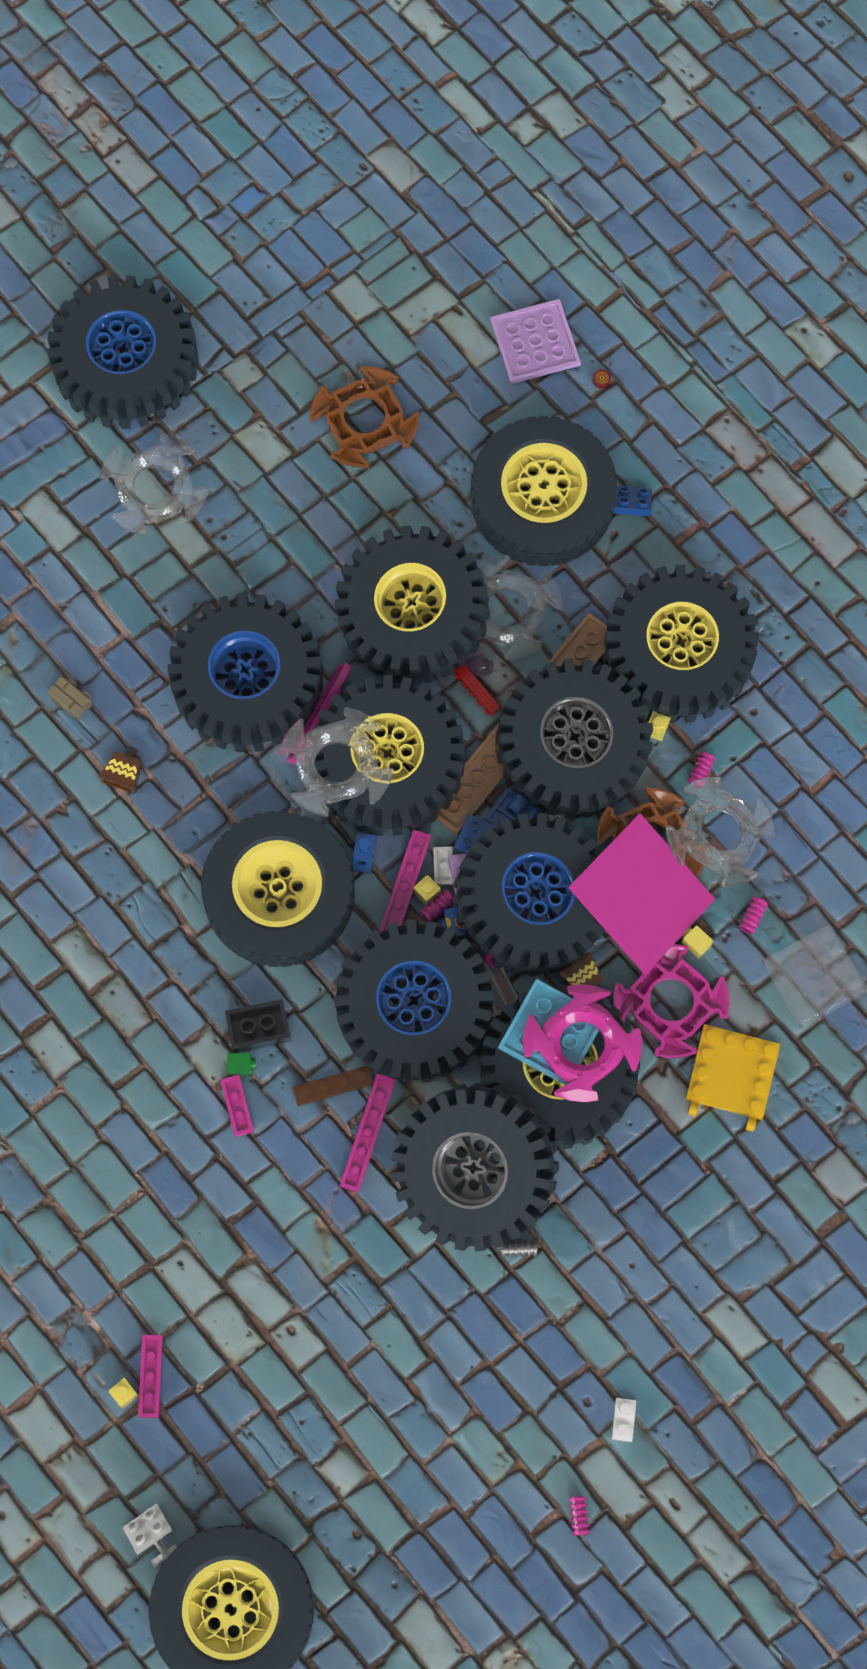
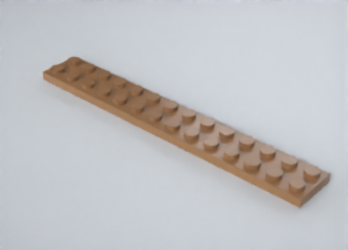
[436,613,607,835]

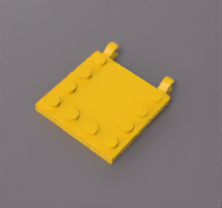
[685,1024,780,1132]

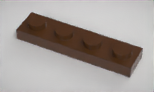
[293,1066,373,1107]

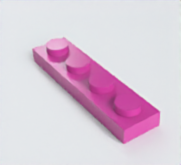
[138,1335,163,1418]

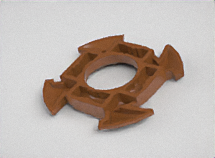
[310,366,419,468]
[596,787,707,878]

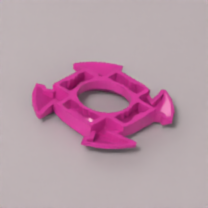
[613,944,730,1058]
[523,984,642,1102]

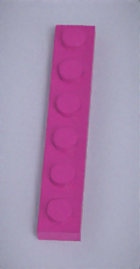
[286,663,352,765]
[378,830,432,933]
[340,1074,396,1193]

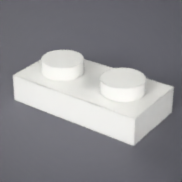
[433,847,453,886]
[611,1398,636,1442]

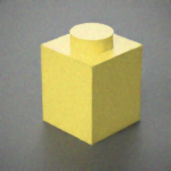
[648,711,671,742]
[413,875,441,906]
[682,925,714,959]
[109,1378,139,1408]

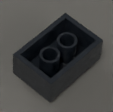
[225,999,291,1053]

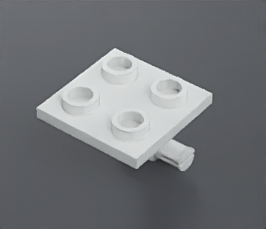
[123,1504,177,1568]

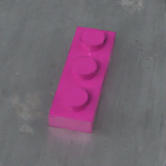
[220,1075,254,1137]

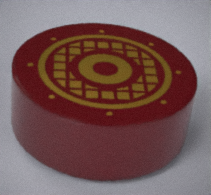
[593,369,611,389]

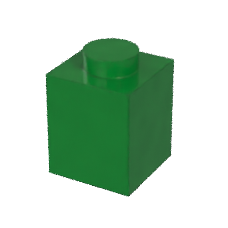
[227,1052,256,1077]

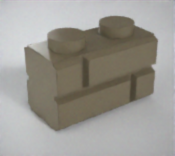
[47,676,92,720]

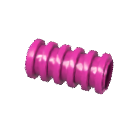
[687,752,715,788]
[420,889,453,922]
[739,897,768,934]
[568,1496,590,1536]

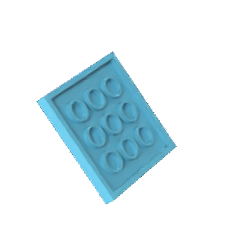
[498,979,599,1085]

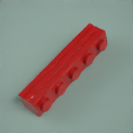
[454,665,500,717]

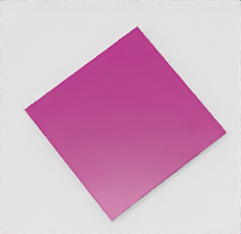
[568,813,715,975]

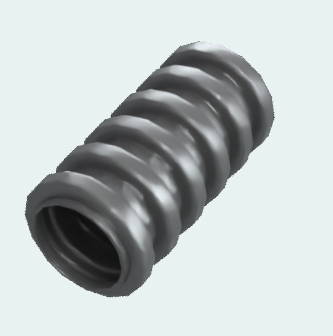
[500,1239,537,1258]

